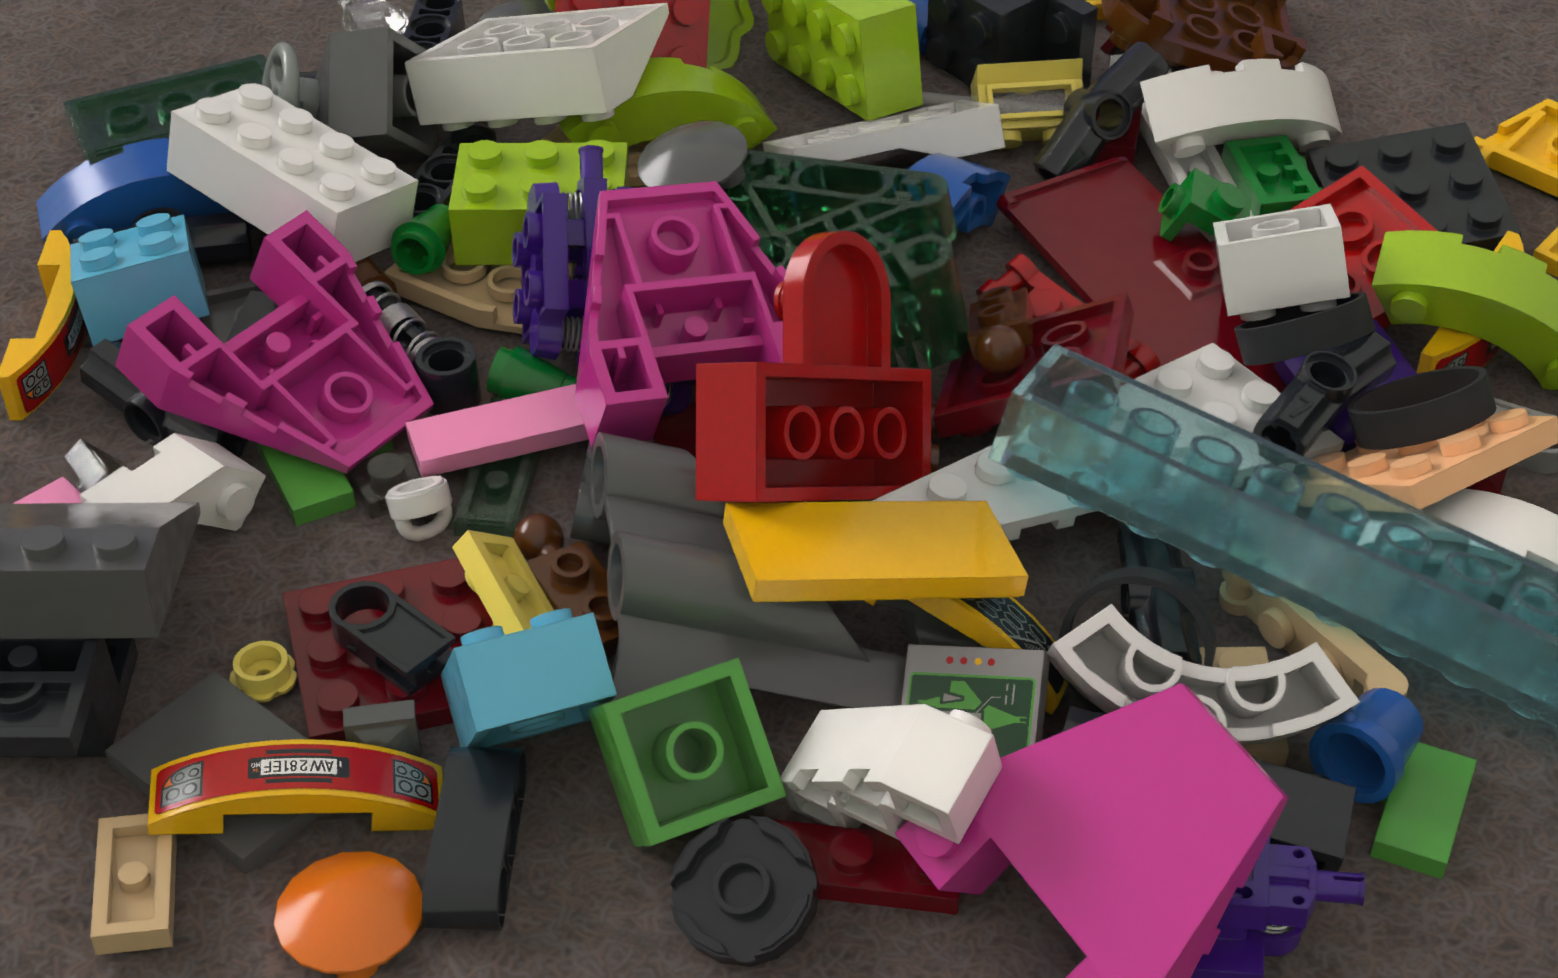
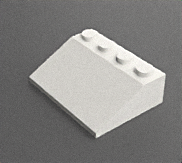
[404,3,669,131]

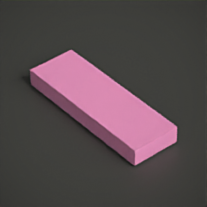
[405,384,589,477]

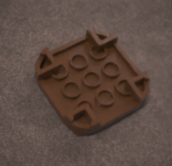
[1102,0,1307,72]

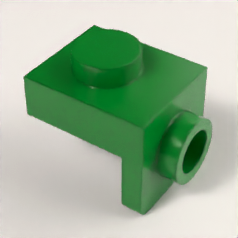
[1158,168,1251,242]

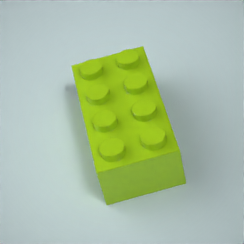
[761,0,923,121]

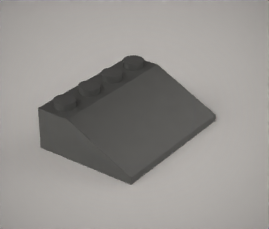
[0,502,201,639]

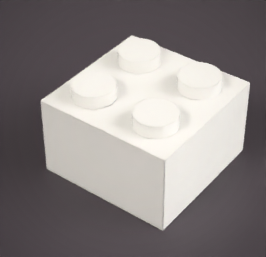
[1213,204,1350,321]

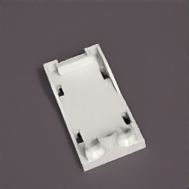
[763,100,1005,196]

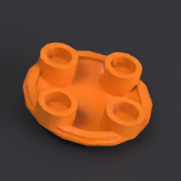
[274,851,423,978]

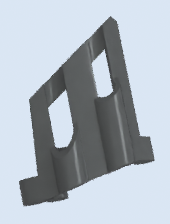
[570,432,1047,723]

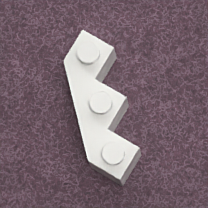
[79,433,266,531]
[780,704,1003,844]

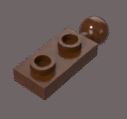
[967,286,1033,374]
[513,514,619,658]

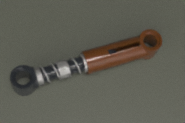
[267,234,481,416]

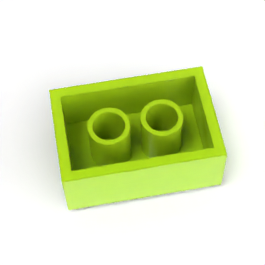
[448,140,630,265]

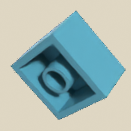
[70,213,210,347]
[441,608,617,748]

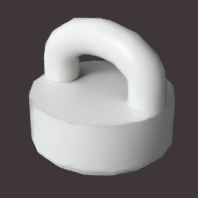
[385,476,453,542]

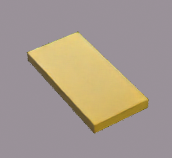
[723,501,1029,602]

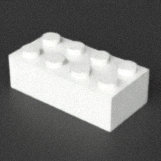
[166,83,418,262]

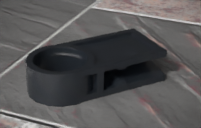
[328,581,456,696]

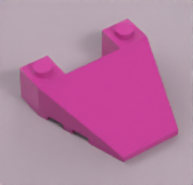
[575,181,786,447]
[115,210,434,473]
[894,683,1289,978]

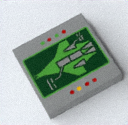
[901,644,1050,758]

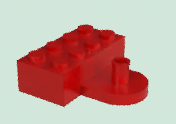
[696,231,931,502]

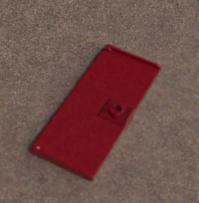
[996,156,1287,393]

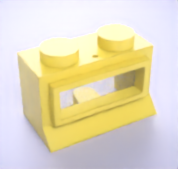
[971,58,1083,150]

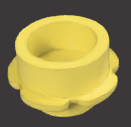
[229,641,298,703]

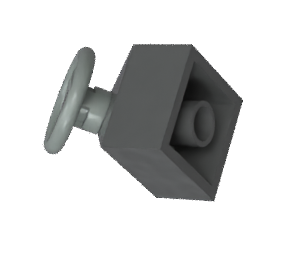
[262,26,438,165]

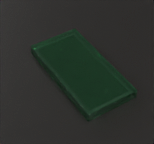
[63,54,267,165]

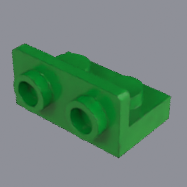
[1222,135,1323,216]

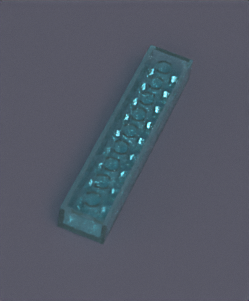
[988,344,1558,727]

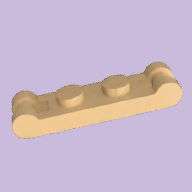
[1218,545,1409,698]

